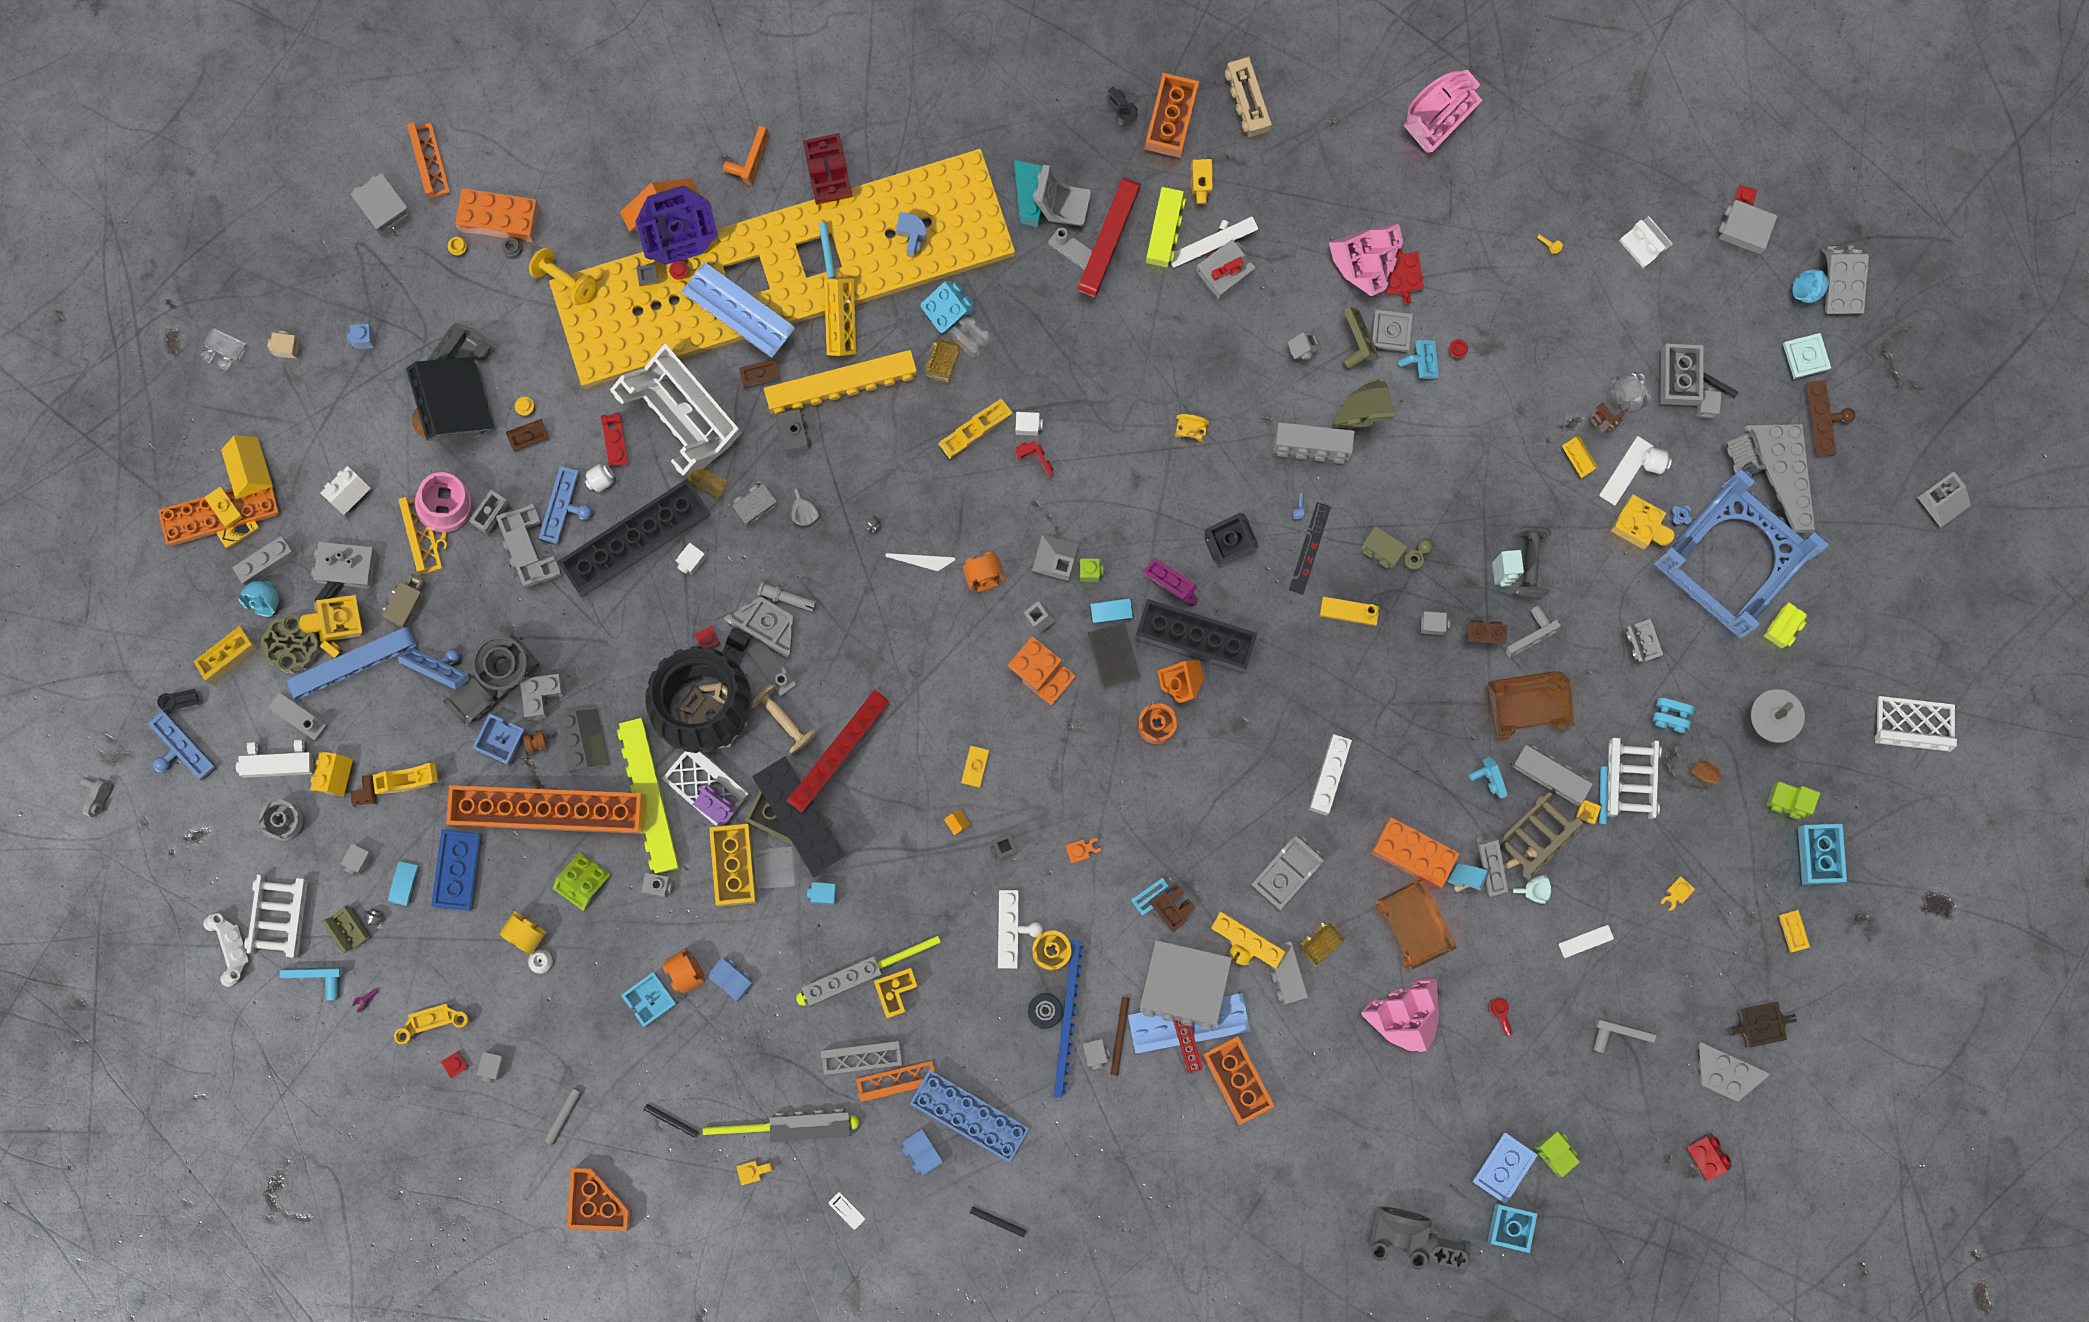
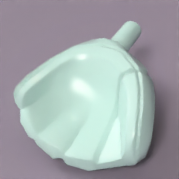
[1513,874,1552,904]

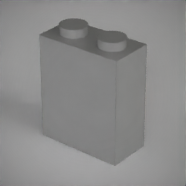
[351,173,411,234]
[1718,200,1778,255]
[1195,239,1255,299]

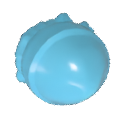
[1792,269,1829,303]

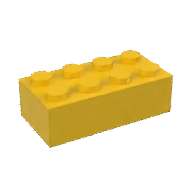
[709,824,757,907]

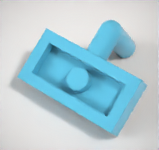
[1398,340,1439,379]
[1469,757,1508,799]

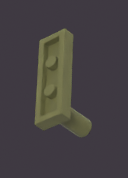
[1344,307,1379,368]

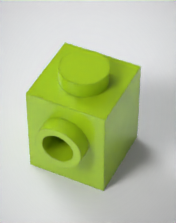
[1079,559,1103,582]

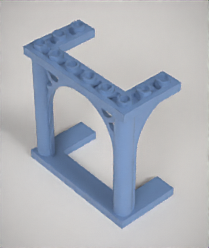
[1654,469,1829,639]

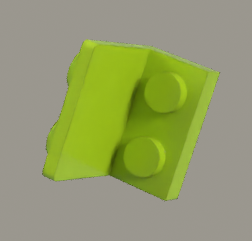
[552,853,610,911]

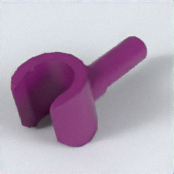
[352,989,378,1012]

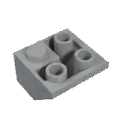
[1032,535,1079,581]

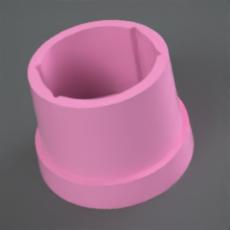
[415,472,473,532]

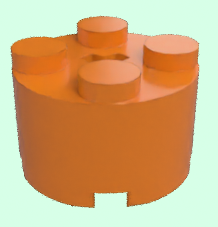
[962,551,1006,592]
[1137,703,1177,745]
[662,948,705,994]

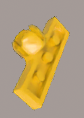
[1211,911,1287,969]

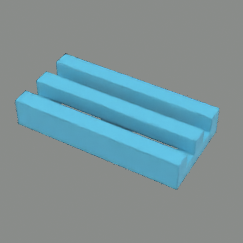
[1131,878,1170,916]

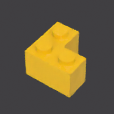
[874,968,918,1019]

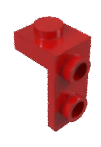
[1014,440,1054,478]

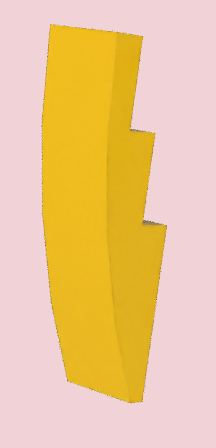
[939,398,1013,459]

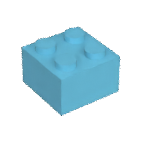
[1487,1204,1537,1253]

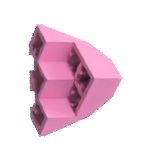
[1329,223,1403,296]
[1361,979,1439,1052]

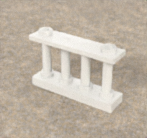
[1607,738,1662,819]
[245,875,308,958]

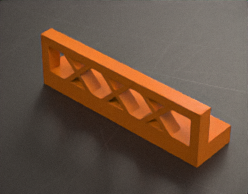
[407,122,451,199]
[856,1061,935,1102]

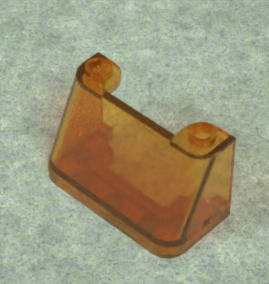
[1488,671,1574,738]
[1375,878,1457,971]

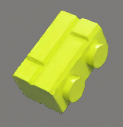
[1763,603,1807,649]

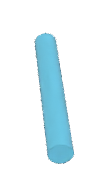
[819,222,835,279]
[1599,766,1608,825]

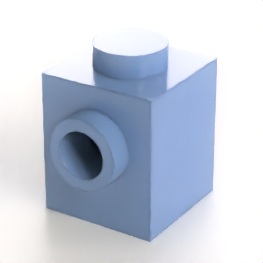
[347,324,374,349]

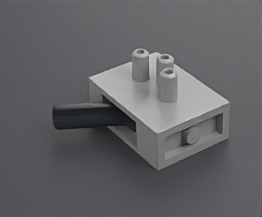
[311,542,376,602]

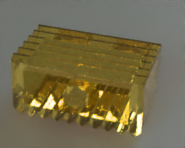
[924,338,960,383]
[1299,923,1345,967]

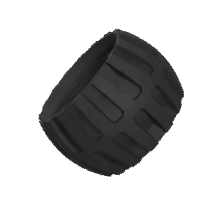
[645,646,751,753]

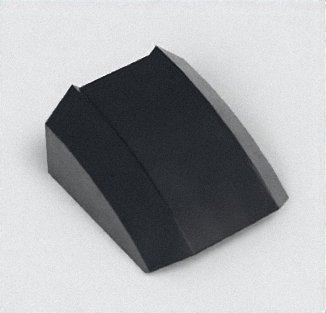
[1205,513,1259,564]

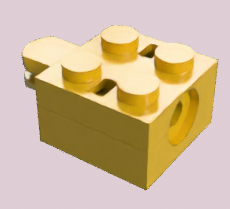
[1611,495,1674,550]
[298,595,362,642]

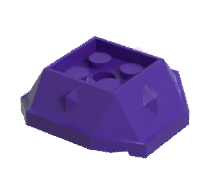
[635,185,718,265]

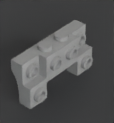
[496,504,562,588]

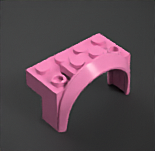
[1403,69,1483,153]

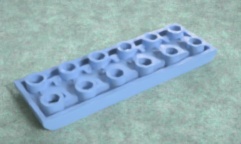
[681,263,795,358]
[1128,993,1250,1054]

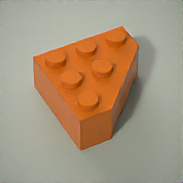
[620,178,700,232]
[567,1168,631,1231]

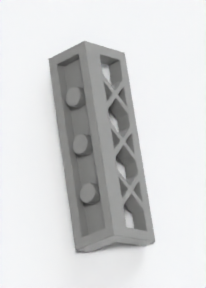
[821,1041,902,1075]

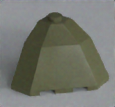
[1332,379,1394,430]

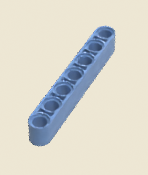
[286,627,417,700]

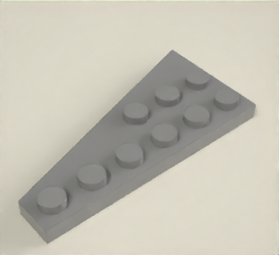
[1744,424,1815,533]

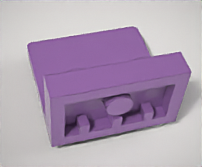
[692,785,738,826]

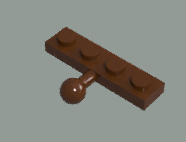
[1806,380,1856,457]

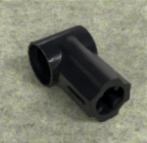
[157,689,199,713]

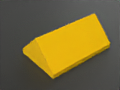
[221,435,273,499]
[193,626,258,685]

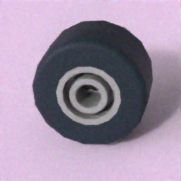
[1028,993,1063,1029]

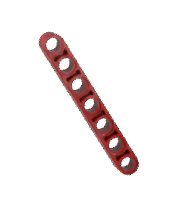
[1077,177,1141,297]

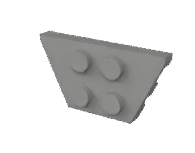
[725,596,793,658]
[1698,1042,1770,1102]

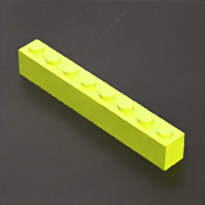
[617,718,680,875]

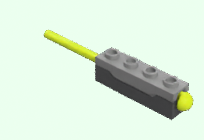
[796,936,941,1007]
[703,1109,859,1142]

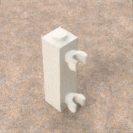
[236,740,314,778]

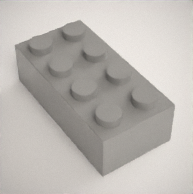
[1273,422,1354,464]

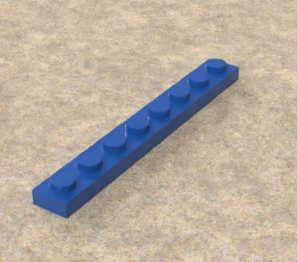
[1053,940,1084,1098]

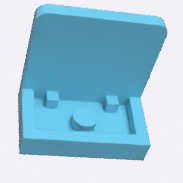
[921,280,977,333]

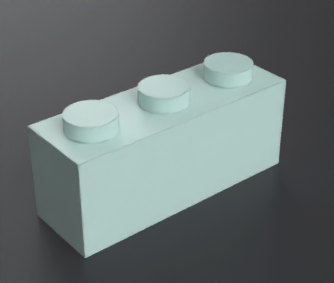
[1492,550,1524,587]

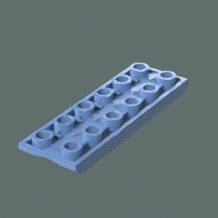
[909,1070,1029,1163]

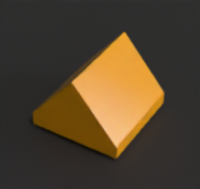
[944,809,971,836]

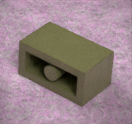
[1361,526,1407,569]

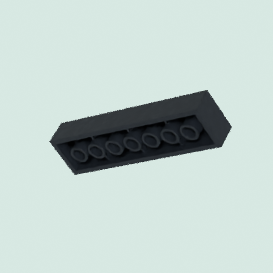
[557,478,710,597]

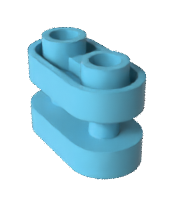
[1653,698,1695,733]

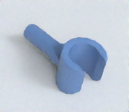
[1293,493,1304,519]

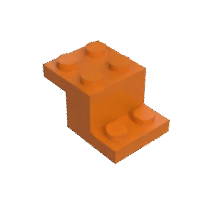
[1007,636,1076,706]

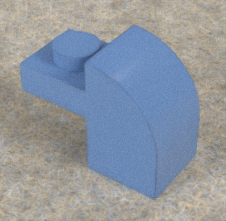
[896,212,926,258]

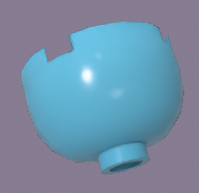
[238,580,279,617]

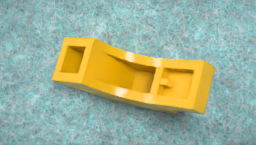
[373,763,438,794]

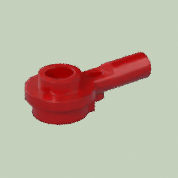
[1489,998,1513,1036]

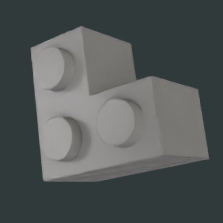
[520,674,564,720]

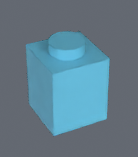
[807,882,836,905]

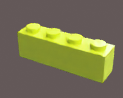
[1146,187,1186,267]

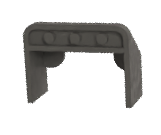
[426,323,498,361]

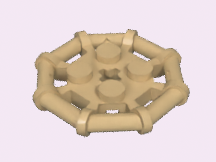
[676,681,747,748]

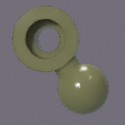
[1404,539,1433,570]

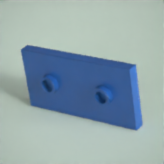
[431,829,481,911]

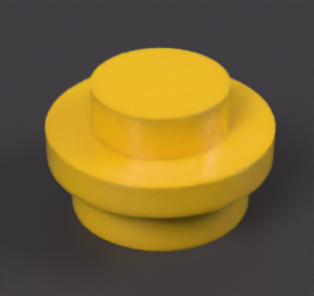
[448,237,467,256]
[515,397,534,416]

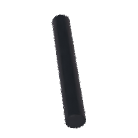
[1703,372,1738,398]
[643,1104,699,1139]
[969,1206,1027,1238]

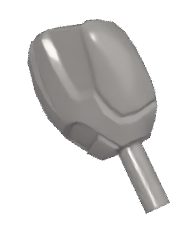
[791,489,820,526]

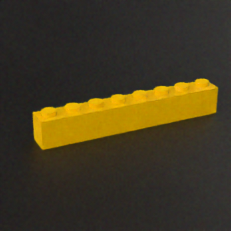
[764,350,917,415]

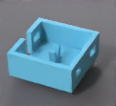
[621,972,677,1028]

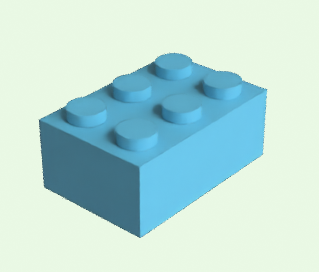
[1798,824,1847,885]

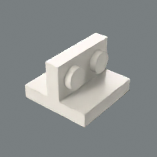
[1619,216,1673,269]

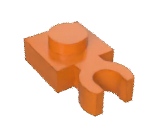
[1065,838,1101,864]

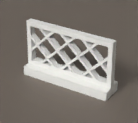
[1875,696,1957,752]
[662,750,752,827]

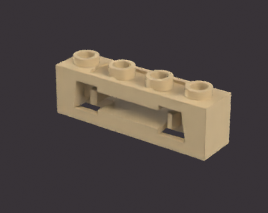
[1225,57,1272,137]

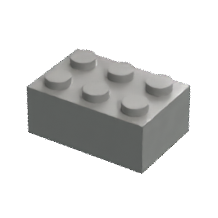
[1660,343,1704,406]

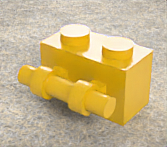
[310,752,353,797]

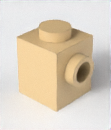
[267,331,299,358]

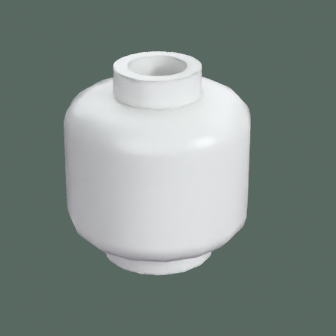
[1642,447,1672,474]
[585,464,615,492]

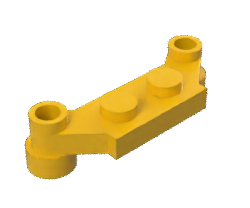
[394,1004,469,1044]

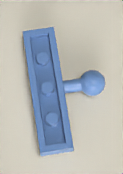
[539,466,592,544]
[398,648,469,690]
[148,711,215,780]

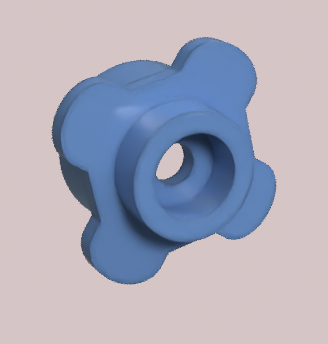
[1672,505,1692,525]

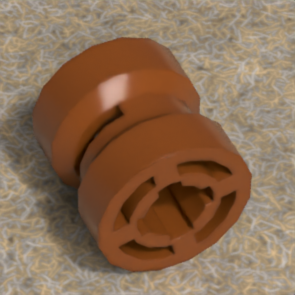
[523,730,547,754]

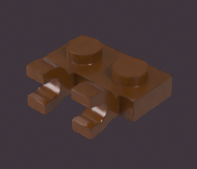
[1149,884,1195,932]

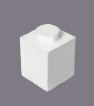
[1015,412,1043,436]
[675,542,706,575]

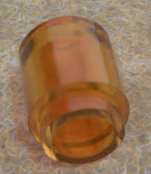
[1691,759,1722,786]

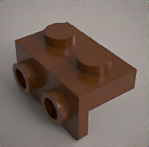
[1589,402,1625,433]
[1465,620,1507,644]

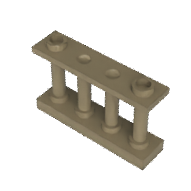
[1497,792,1584,881]

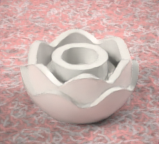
[528,949,553,974]

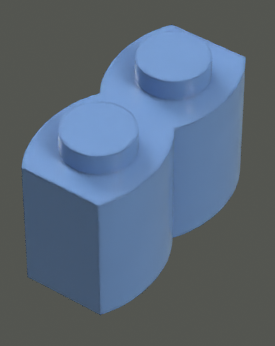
[707,958,752,1001]
[901,1129,943,1176]

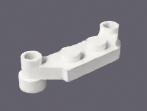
[203,913,249,987]

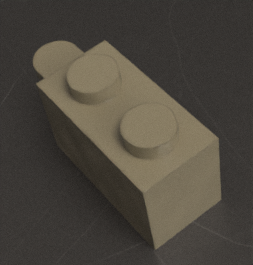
[382,574,425,628]

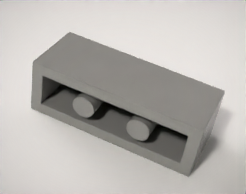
[232,536,297,586]
[1271,941,1308,1005]

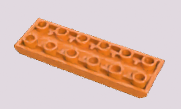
[158,487,279,546]

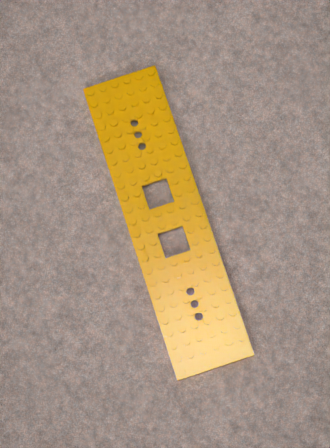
[549,149,1015,389]

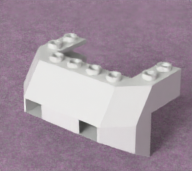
[610,344,742,476]

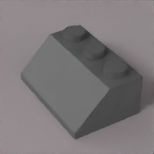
[557,709,609,774]

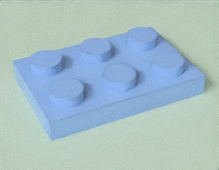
[1472,1132,1538,1204]

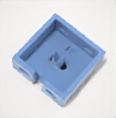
[472,713,526,766]

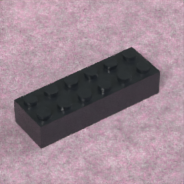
[1135,599,1257,673]
[752,756,847,878]

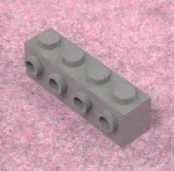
[1511,745,1593,806]

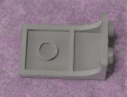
[1033,165,1092,226]
[1822,244,1869,314]
[1251,836,1324,910]

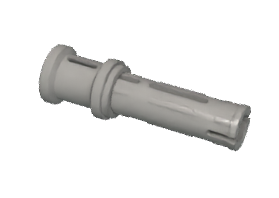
[757,580,816,612]

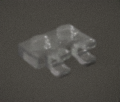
[200,328,247,372]

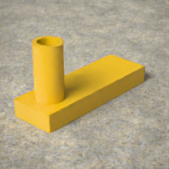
[1320,597,1380,626]

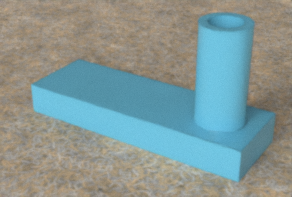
[280,967,343,1000]

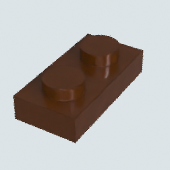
[739,359,781,387]
[506,418,549,451]

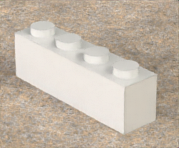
[1308,734,1352,816]

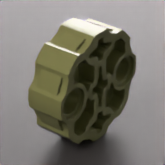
[261,615,322,673]

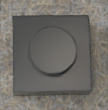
[636,264,658,287]

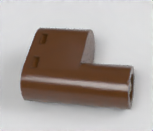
[350,775,376,807]

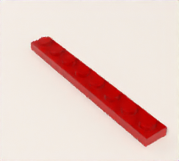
[786,689,890,813]

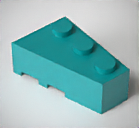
[1014,160,1042,227]

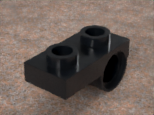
[1107,86,1138,126]
[722,628,752,664]

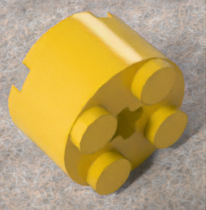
[499,911,547,955]
[1032,930,1071,971]

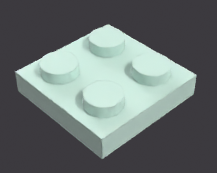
[1783,333,1831,379]

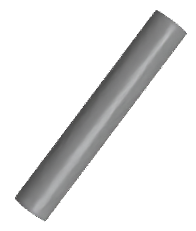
[544,1088,581,1145]

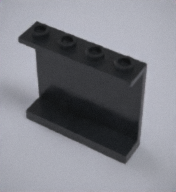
[406,357,494,441]

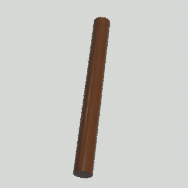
[1110,997,1130,1076]

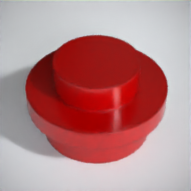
[669,261,688,280]
[1449,339,1468,358]

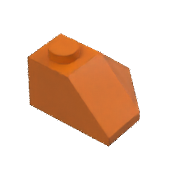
[1157,660,1204,703]

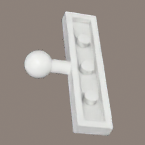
[998,890,1043,969]

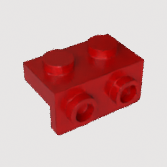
[1687,1133,1732,1181]

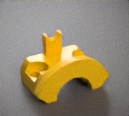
[1175,414,1210,442]

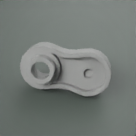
[81,777,111,817]

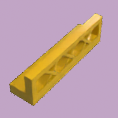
[824,278,856,356]
[398,497,443,575]

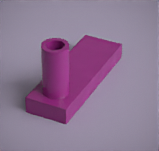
[1143,558,1198,606]

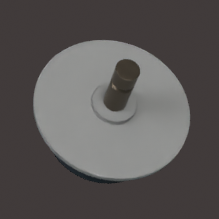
[1751,689,1805,743]

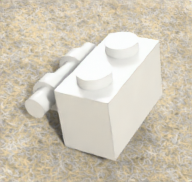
[320,466,371,515]

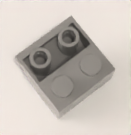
[1917,471,1971,528]

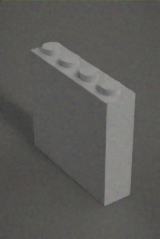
[1140,940,1232,1031]

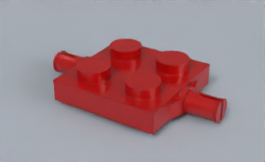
[1386,247,1424,305]

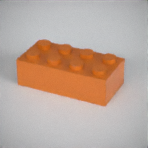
[1144,73,1199,158]
[455,188,540,242]
[1371,817,1460,890]
[1202,1036,1275,1125]

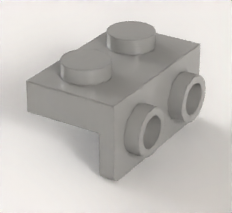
[1626,619,1665,662]

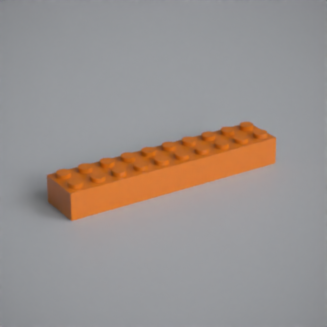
[446,785,646,834]

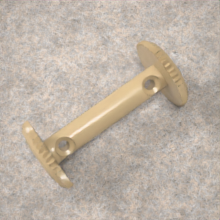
[751,684,817,754]

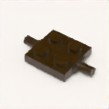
[1730,1001,1797,1048]

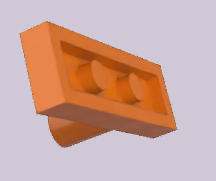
[723,126,770,185]

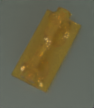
[686,469,728,499]

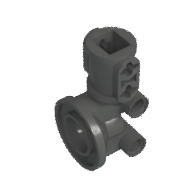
[442,635,540,726]
[1366,1206,1471,1275]

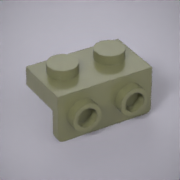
[322,905,370,953]

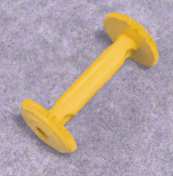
[529,248,596,305]

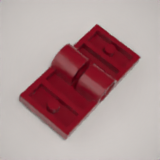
[803,133,853,205]

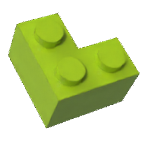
[1767,781,1820,820]
[1533,1132,1579,1177]

